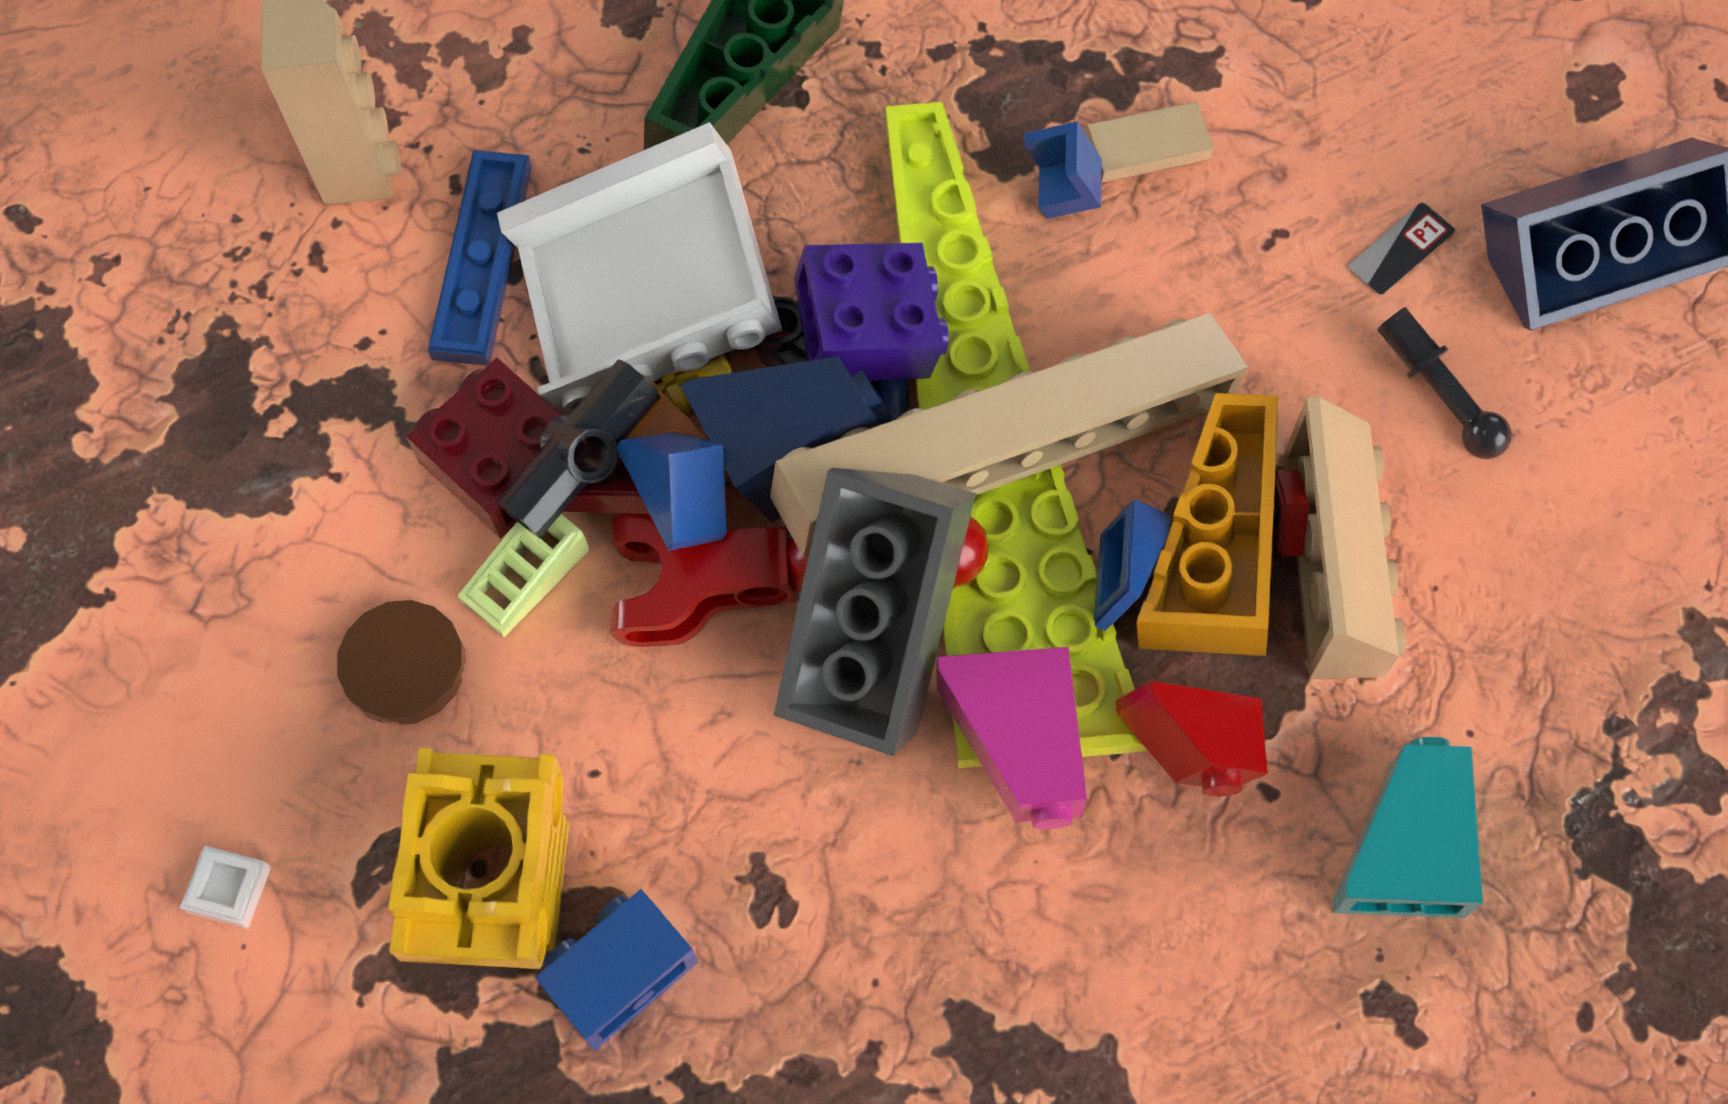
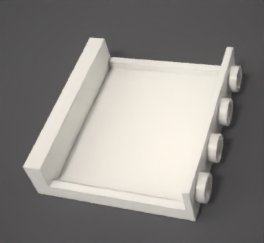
[497,122,782,415]

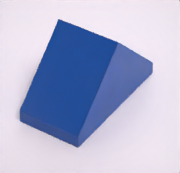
[616,431,727,551]

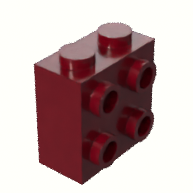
[406,357,584,538]

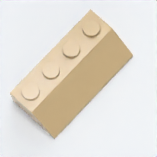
[261,0,401,205]
[1285,396,1406,680]

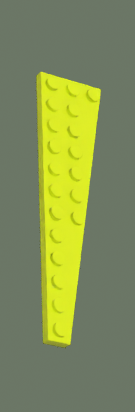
[885,102,1148,768]

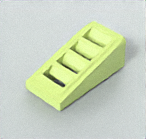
[458,514,590,638]

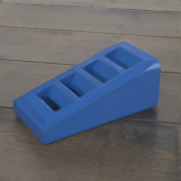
[1094,499,1172,631]

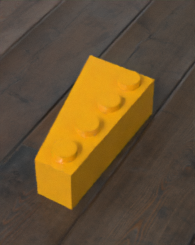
[1137,393,1279,656]

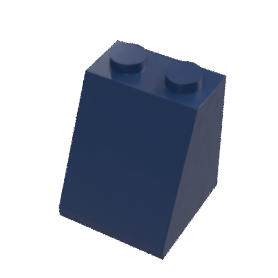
[680,356,895,522]

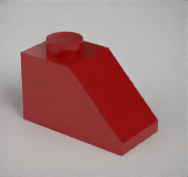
[1116,681,1268,797]

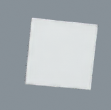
[180,845,271,929]

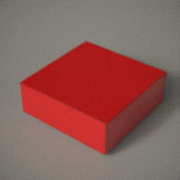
[1272,469,1309,556]

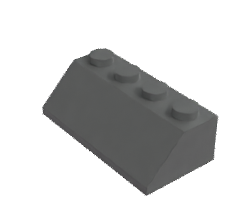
[774,468,976,756]

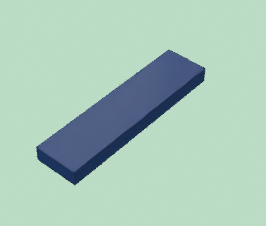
[428,150,532,366]

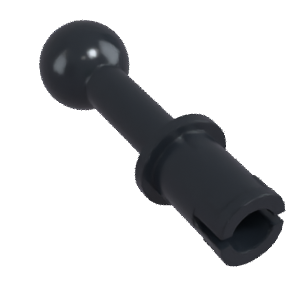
[1377,307,1512,459]

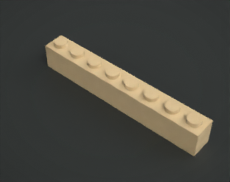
[770,313,1248,557]

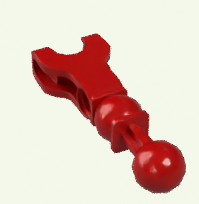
[610,513,989,647]

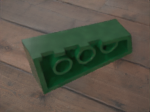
[644,0,844,150]

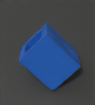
[1024,121,1101,218]

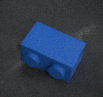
[535,889,698,1051]

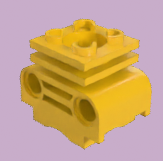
[388,748,570,969]

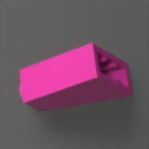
[936,647,1087,830]

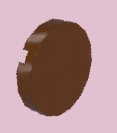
[337,600,466,725]

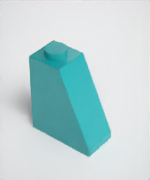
[1332,737,1483,918]

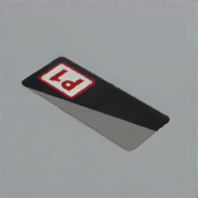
[1348,203,1455,295]

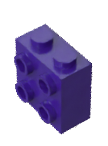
[794,243,949,381]

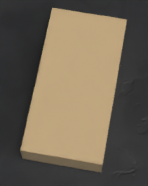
[1086,101,1214,183]

